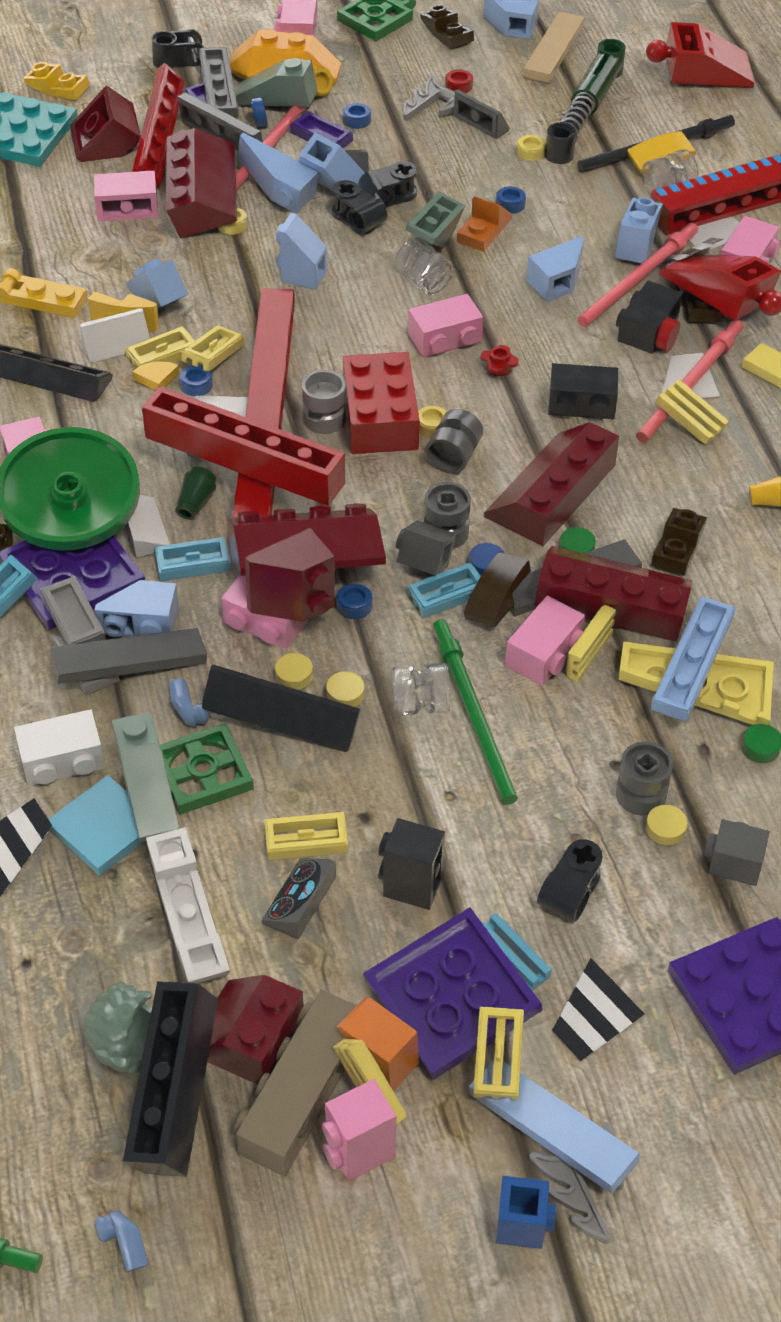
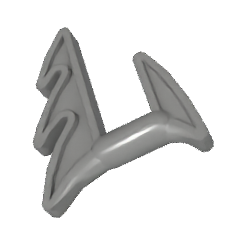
[403,76,474,121]
[529,1122,624,1244]

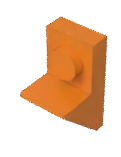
[457,196,512,252]

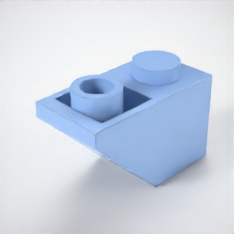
[484,0,539,40]
[299,133,365,191]
[615,197,663,263]
[276,213,327,290]
[526,236,584,302]
[126,258,188,309]
[95,580,179,637]

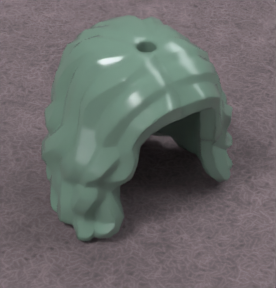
[84,981,152,1075]

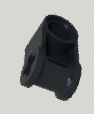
[152,29,205,69]
[358,161,417,208]
[332,180,388,235]
[537,839,603,922]

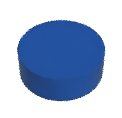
[250,97,268,128]
[343,103,371,129]
[496,186,526,214]
[179,366,213,396]
[469,543,505,576]
[336,584,373,619]

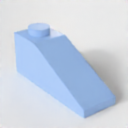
[238,133,319,214]

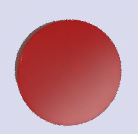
[445,69,473,93]
[655,317,680,352]

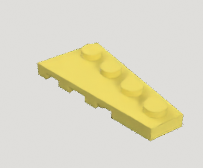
[618,641,774,725]

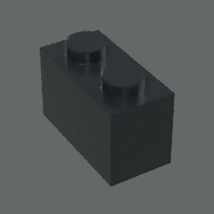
[616,280,683,354]
[548,363,619,420]
[378,818,445,910]

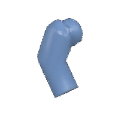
[169,679,209,727]
[95,1211,149,1272]

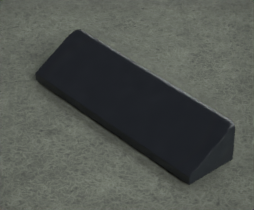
[0,344,113,402]
[202,665,360,752]

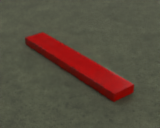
[132,63,185,188]

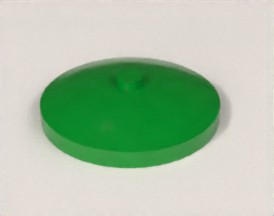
[0,427,140,550]

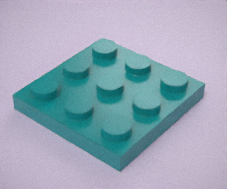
[0,92,78,167]

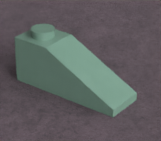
[234,58,318,107]
[405,191,466,247]
[112,712,179,842]

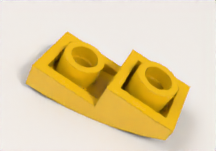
[23,62,90,100]
[627,131,696,177]
[88,292,159,332]

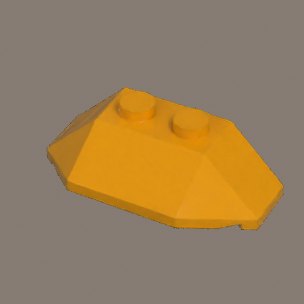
[229,29,341,84]

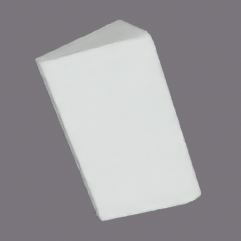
[79,308,150,363]
[126,495,170,558]

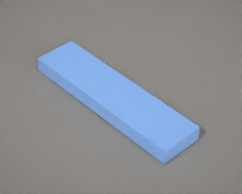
[650,596,736,722]
[469,1060,640,1194]

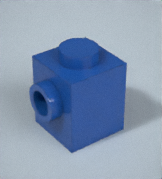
[496,1176,556,1249]

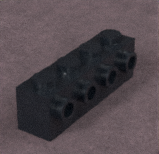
[123,981,218,1177]

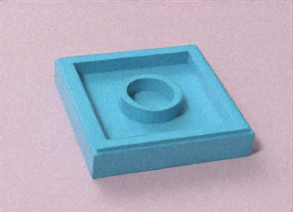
[49,775,143,876]

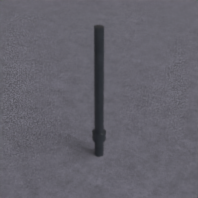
[577,115,735,172]

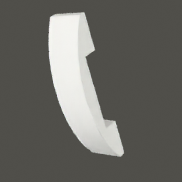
[146,827,230,983]

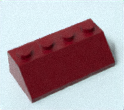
[166,128,237,238]
[484,422,619,546]
[228,503,386,576]
[534,545,692,642]

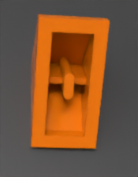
[336,997,419,1091]

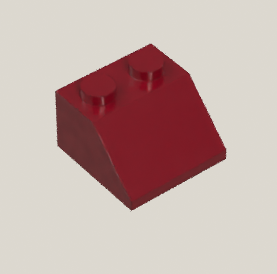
[70,85,141,162]
[245,528,335,622]
[207,975,304,1085]

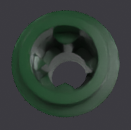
[175,466,216,520]

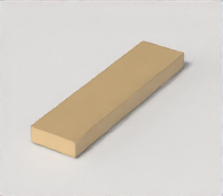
[523,11,585,83]

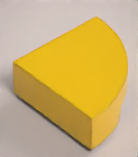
[132,362,179,390]

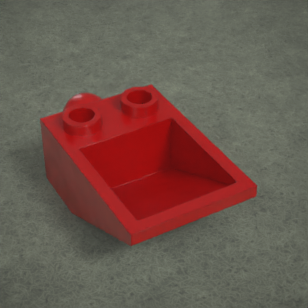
[646,22,755,88]
[659,255,781,320]

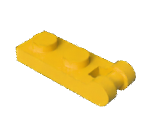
[0,268,88,318]

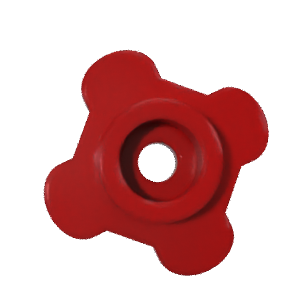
[481,345,519,376]

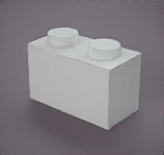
[14,709,105,787]

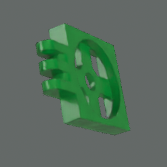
[337,0,416,42]
[160,723,254,815]

